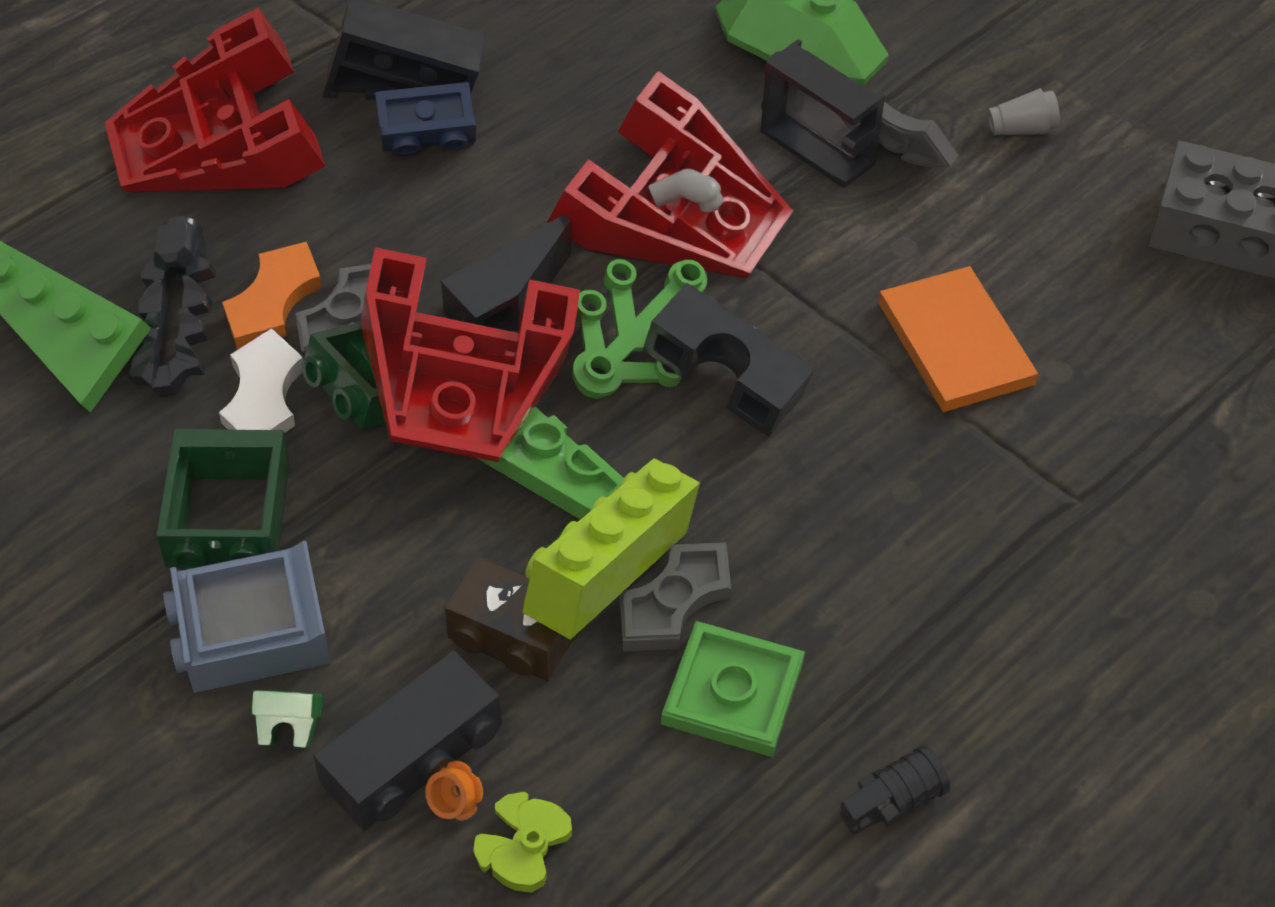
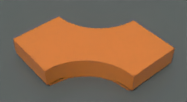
[222,241,322,349]

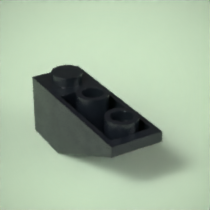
[441,215,571,332]

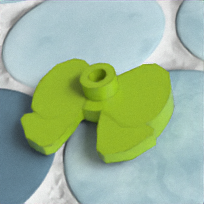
[473,792,572,893]

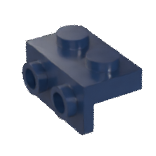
[375,82,476,155]

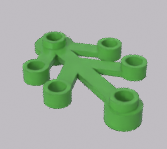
[572,259,707,399]

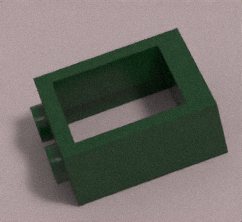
[156,429,290,570]

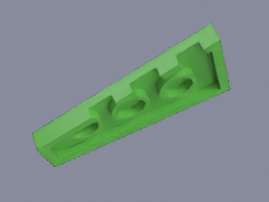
[0,241,151,412]

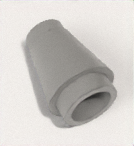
[988,88,1060,136]

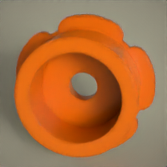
[425,761,483,821]

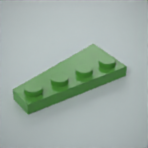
[477,407,624,520]

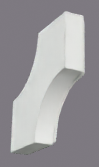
[219,328,304,433]

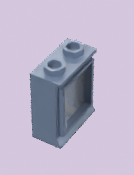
[163,540,331,693]

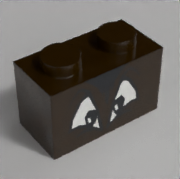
[445,556,576,682]

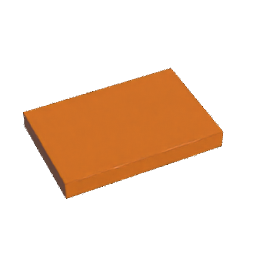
[878,266,1039,412]

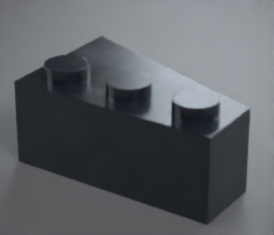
[323,0,485,100]

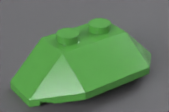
[715,0,889,86]

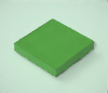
[661,621,805,757]

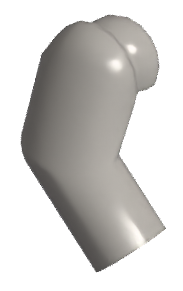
[648,169,723,213]

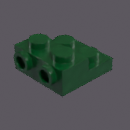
[302,322,385,430]

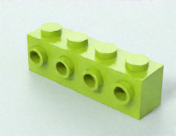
[522,458,700,640]

